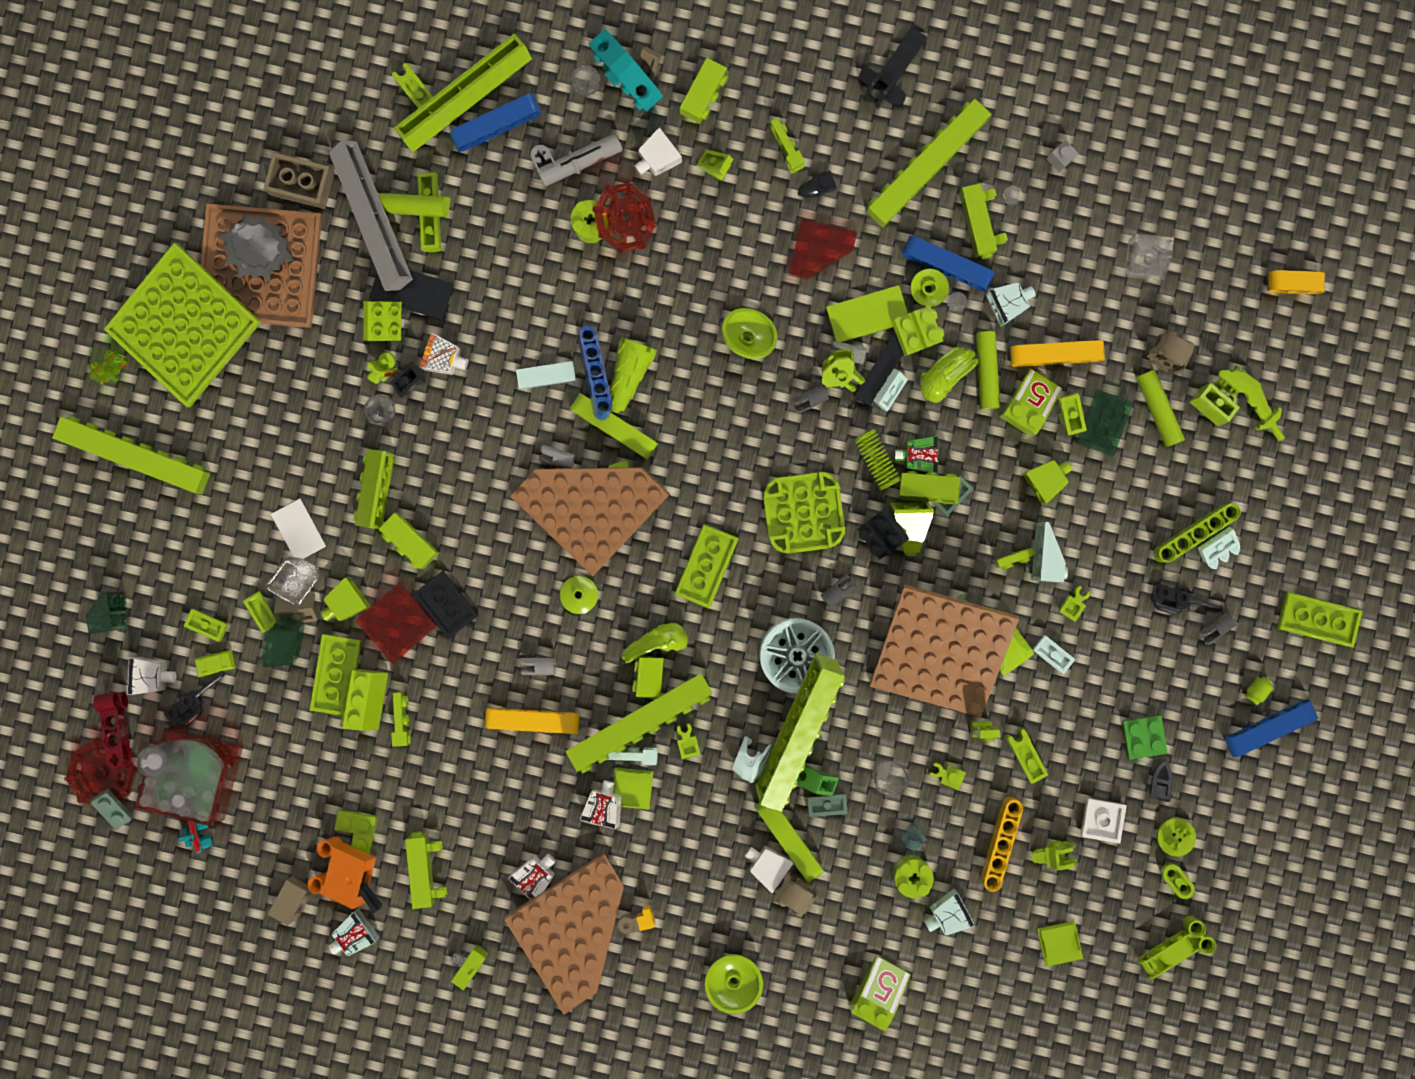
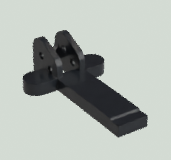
[859,27,928,109]

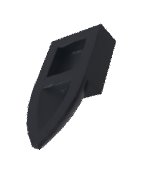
[797,170,837,198]
[1149,761,1173,802]

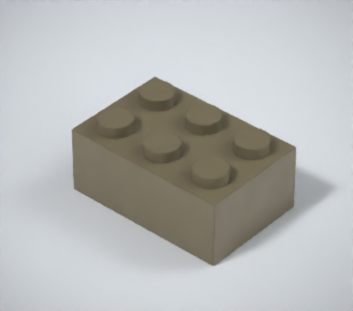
[263,152,335,209]

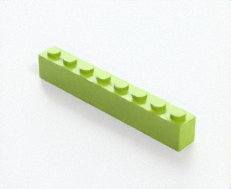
[394,33,532,153]
[866,99,992,228]
[52,415,210,494]
[565,674,713,774]

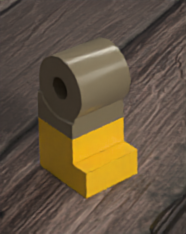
[618,904,656,934]

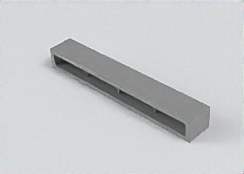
[329,141,413,291]

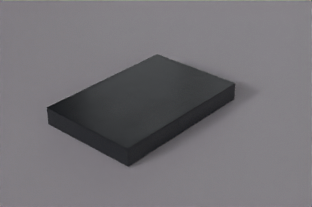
[413,571,479,639]

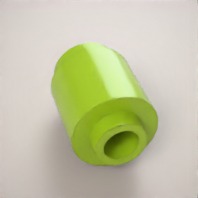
[1245,676,1274,706]

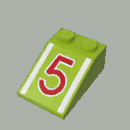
[999,368,1062,437]
[849,955,911,1032]

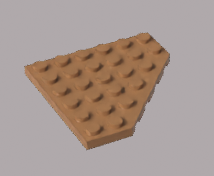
[511,467,670,576]
[504,853,624,1015]

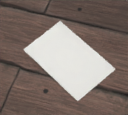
[271,499,326,562]

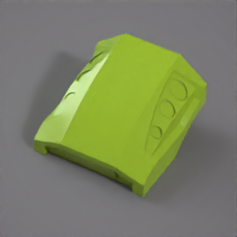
[999,627,1034,676]

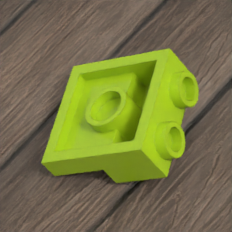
[891,305,944,356]

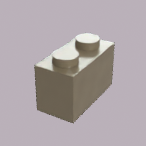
[267,876,311,926]

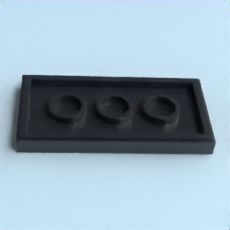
[369,270,454,321]

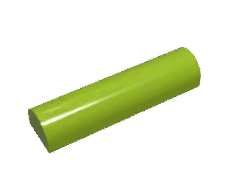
[417,172,442,252]
[378,193,451,217]
[975,331,1000,410]
[1136,369,1185,447]

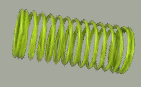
[854,429,901,491]

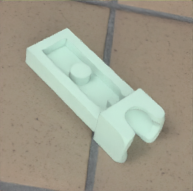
[607,747,658,765]

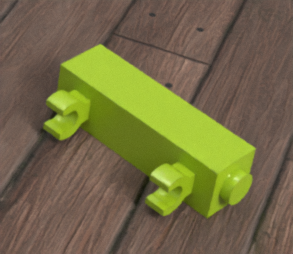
[959,183,1008,260]
[405,831,447,909]

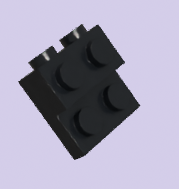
[857,508,910,560]

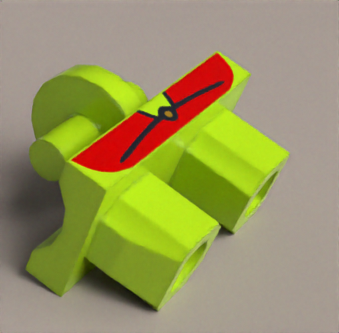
[367,353,399,384]

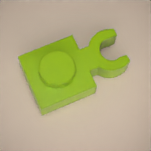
[1058,586,1090,622]
[677,723,701,759]
[929,762,966,790]

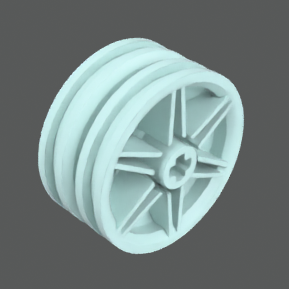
[759,618,835,693]

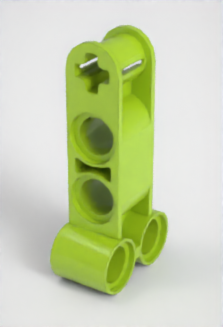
[1137,915,1216,979]

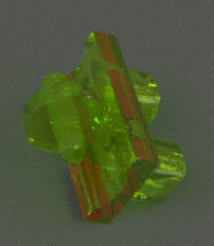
[88,349,128,385]

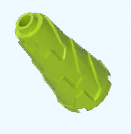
[609,337,657,414]

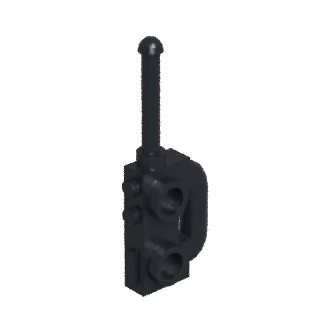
[1150,583,1223,615]
[163,671,225,727]

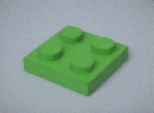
[1121,715,1168,760]

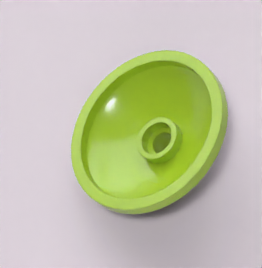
[721,308,778,359]
[705,954,763,1014]

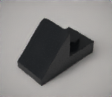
[390,361,426,398]

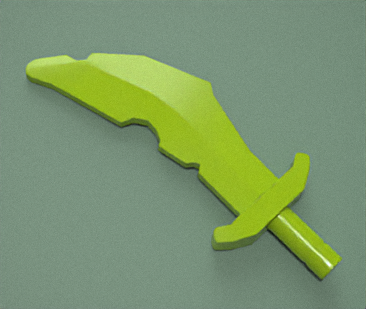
[1218,370,1285,441]

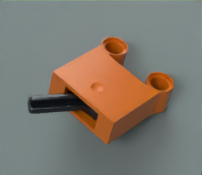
[308,836,382,913]

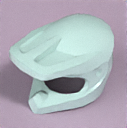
[732,736,773,783]

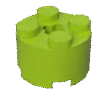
[571,200,610,243]
[892,855,934,898]

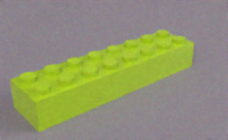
[756,653,845,812]

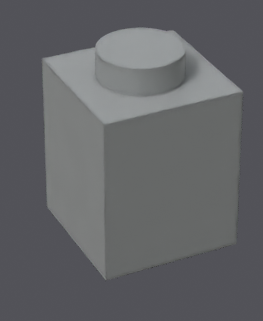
[1047,140,1079,173]

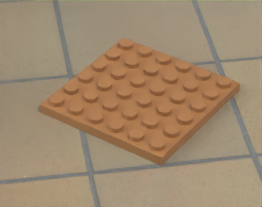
[200,204,322,328]
[870,584,1019,717]

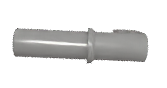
[531,133,622,187]

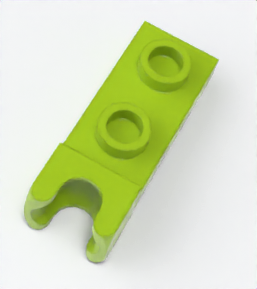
[392,63,433,108]
[770,118,805,174]
[391,691,411,746]
[970,721,1000,742]
[1005,728,1048,784]

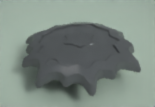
[218,214,293,282]

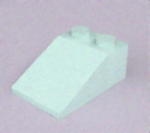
[1032,522,1068,583]

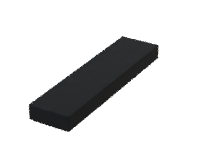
[854,332,904,407]

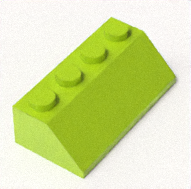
[353,449,395,529]

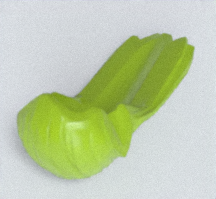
[919,347,979,403]
[621,623,688,663]

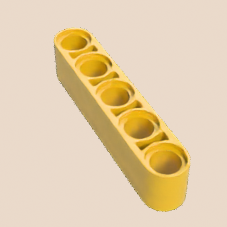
[1010,340,1105,367]
[484,708,580,734]
[980,797,1023,892]

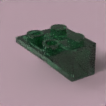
[86,592,129,634]
[262,617,305,667]

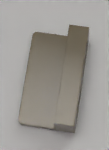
[274,591,318,626]

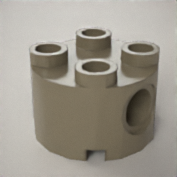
[1147,331,1195,374]
[774,871,819,917]

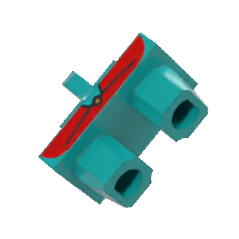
[178,816,213,854]

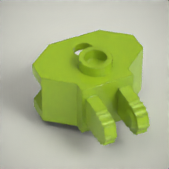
[822,349,865,392]
[1031,841,1077,870]

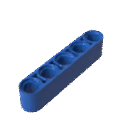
[449,94,542,152]
[902,236,995,292]
[578,326,612,420]
[1224,700,1318,757]

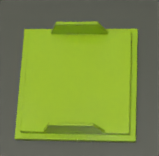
[613,767,653,810]
[1037,921,1083,967]

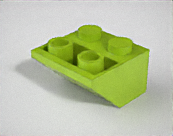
[633,655,664,697]

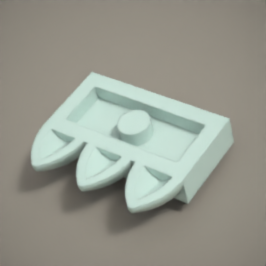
[1198,527,1240,569]

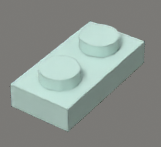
[873,369,908,411]
[1032,635,1075,674]

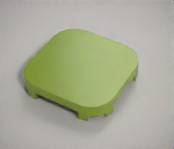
[763,472,845,553]

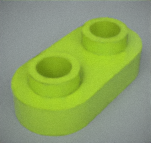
[1161,863,1195,899]

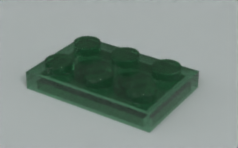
[1076,389,1134,457]

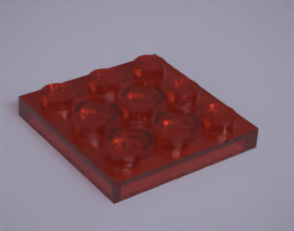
[355,583,437,664]

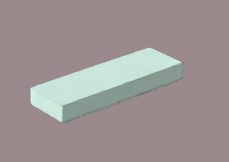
[516,361,576,389]

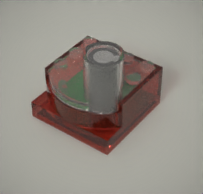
[135,727,244,827]

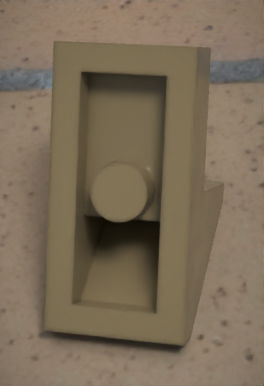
[638,47,662,89]

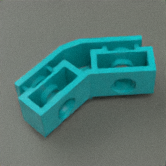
[588,28,663,112]

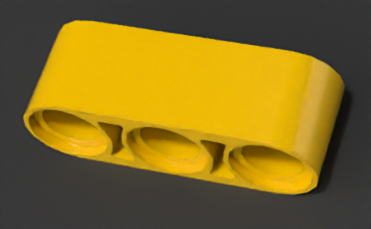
[1268,270,1325,294]

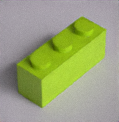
[680,58,729,124]
[900,471,961,505]
[379,513,440,569]

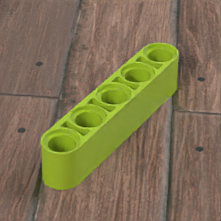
[570,393,658,460]
[1153,503,1241,562]
[754,802,824,883]

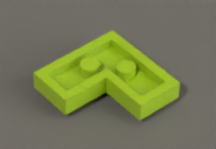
[335,810,377,854]

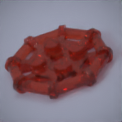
[592,181,657,254]
[64,737,137,805]

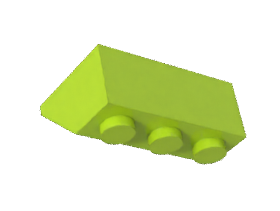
[340,668,388,731]

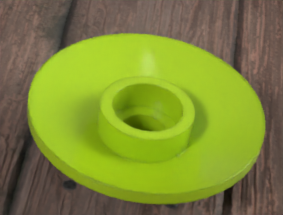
[910,269,949,307]
[560,576,598,614]

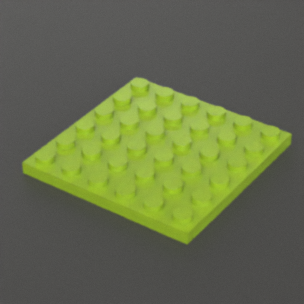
[104,243,261,407]

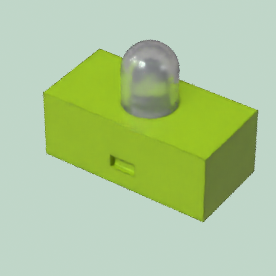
[451,945,489,991]

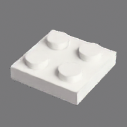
[1080,798,1127,844]

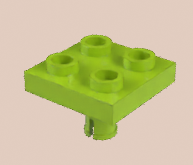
[363,301,401,341]

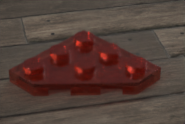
[788,219,857,280]

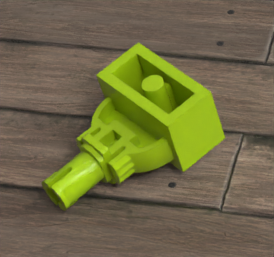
[1189,366,1246,426]

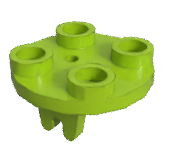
[1155,817,1196,857]

